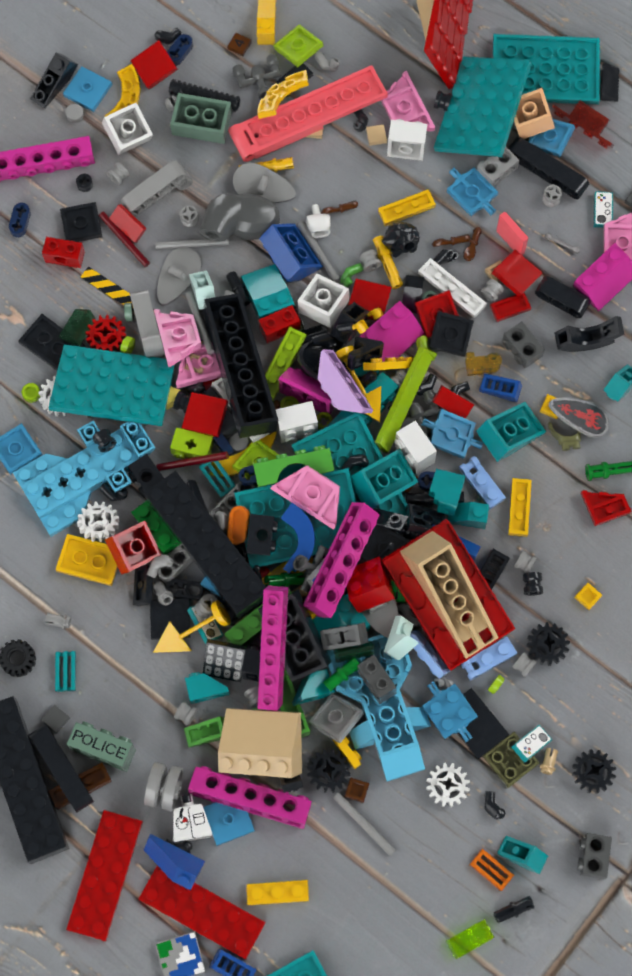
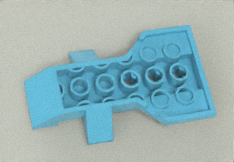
[13,420,155,537]
[327,635,431,782]

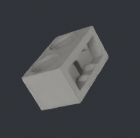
[477,147,519,187]

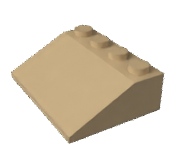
[218,708,302,778]

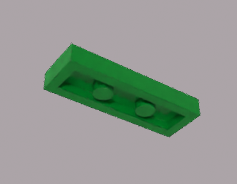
[131,501,180,555]

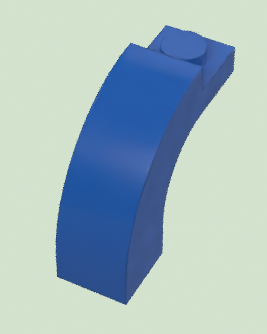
[280,503,315,574]

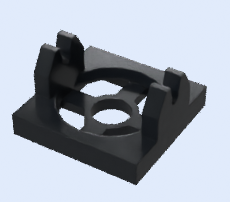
[406,503,445,537]

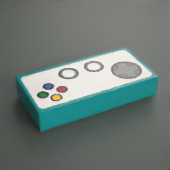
[593,191,613,228]
[187,606,223,644]
[511,725,552,763]

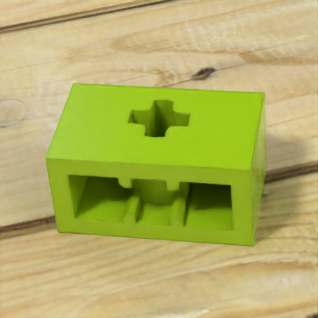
[170,427,214,459]

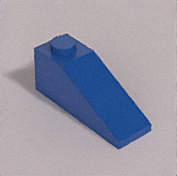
[144,834,205,890]

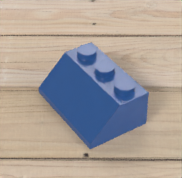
[259,223,323,282]

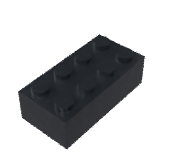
[258,590,332,682]

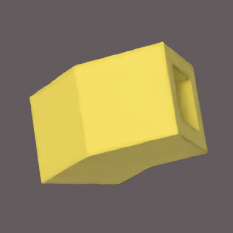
[166,386,181,410]

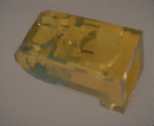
[465,352,502,376]

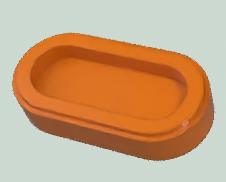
[227,506,250,545]

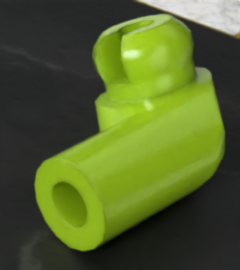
[416,335,437,361]

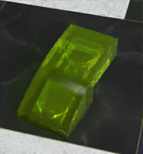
[446,919,495,959]

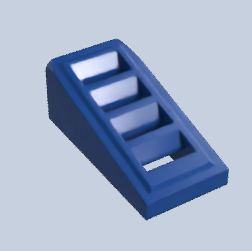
[479,373,522,402]
[209,949,257,976]

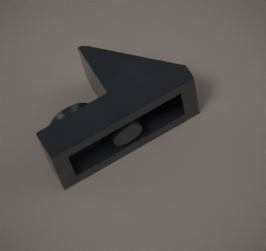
[402,275,424,314]
[347,337,384,371]

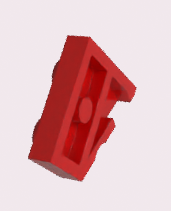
[580,490,631,526]

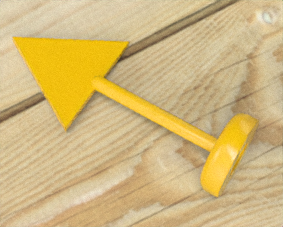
[335,345,381,422]
[153,600,231,653]

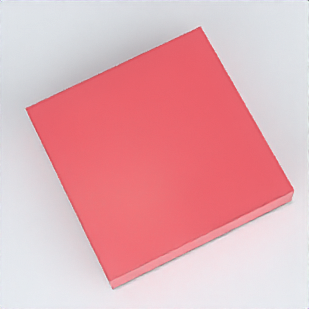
[496,212,528,255]

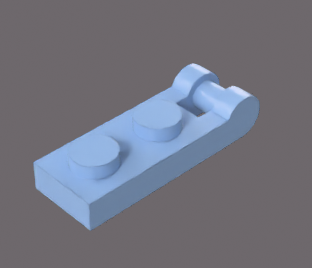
[459,456,506,510]
[410,630,450,679]
[461,637,517,681]

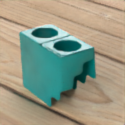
[429,468,466,516]

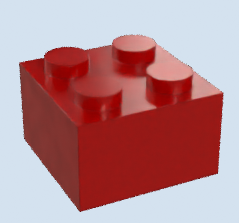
[104,520,162,575]
[347,557,395,613]

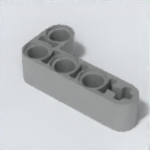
[120,160,193,217]
[130,289,165,358]

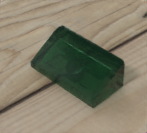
[59,309,95,346]
[333,640,374,663]

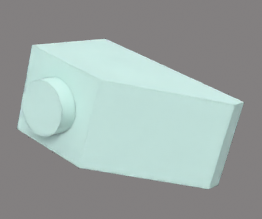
[189,270,215,309]

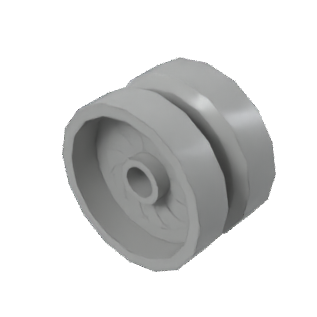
[144,762,183,812]

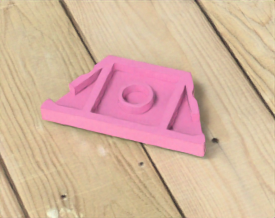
[381,71,435,131]
[604,213,632,261]
[154,309,202,367]
[176,342,222,389]
[270,465,340,530]

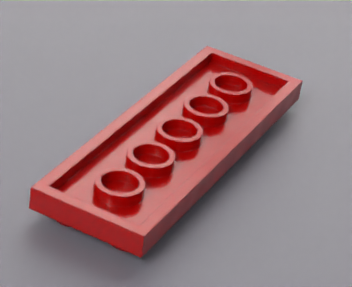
[66,810,143,942]
[139,865,266,960]

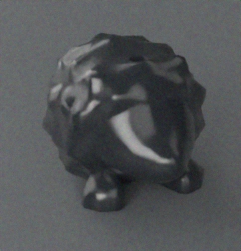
[382,221,420,258]

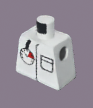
[173,794,213,844]

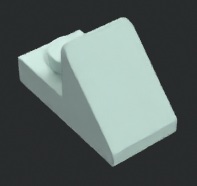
[384,616,419,660]

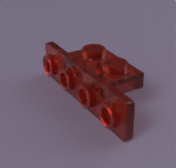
[552,100,614,148]

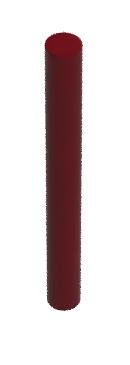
[99,211,150,267]
[156,451,229,471]

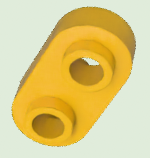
[331,737,362,770]

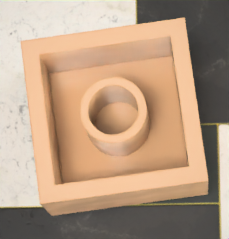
[514,88,555,139]

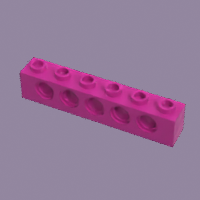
[0,136,95,181]
[303,502,380,618]
[258,586,289,711]
[188,766,312,829]

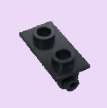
[373,508,409,535]

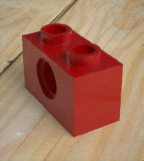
[42,237,85,269]
[258,305,301,344]

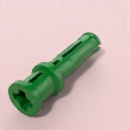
[585,461,632,481]

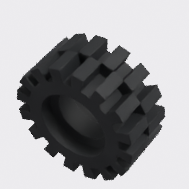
[0,639,36,677]

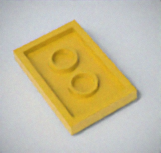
[55,534,118,586]

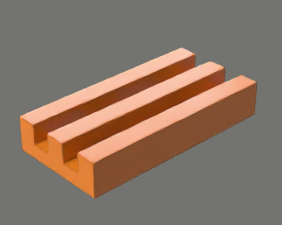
[470,848,514,891]

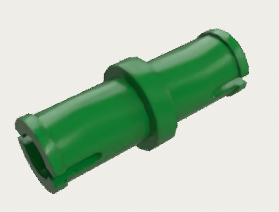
[264,572,305,587]
[323,656,360,692]

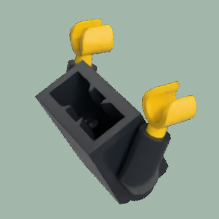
[331,302,384,348]

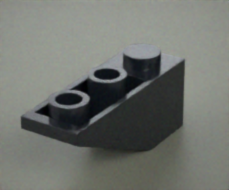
[30,52,78,109]

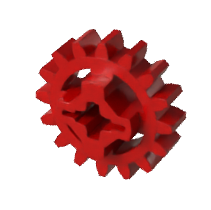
[85,315,127,351]

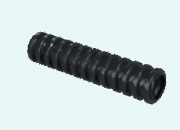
[169,79,240,112]

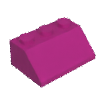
[573,243,632,312]
[359,301,425,361]
[279,367,335,415]

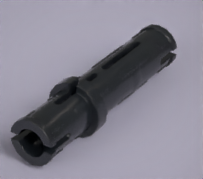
[406,491,464,506]

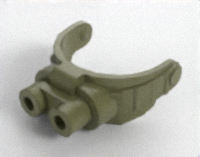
[548,422,581,451]

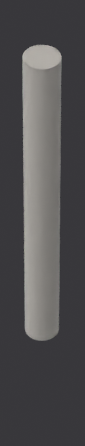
[297,220,340,282]
[155,238,229,250]
[185,291,215,355]
[333,792,396,856]

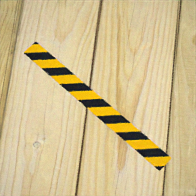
[81,267,203,344]

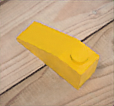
[257,0,276,45]

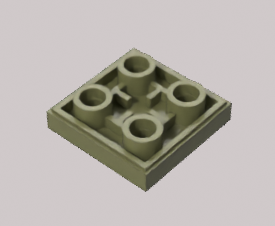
[483,732,539,788]

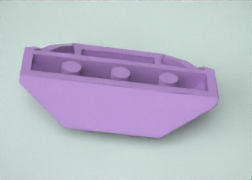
[318,349,373,413]

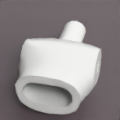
[306,204,331,238]

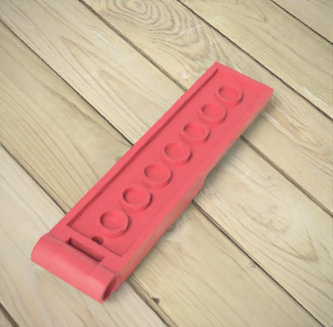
[228,65,388,162]

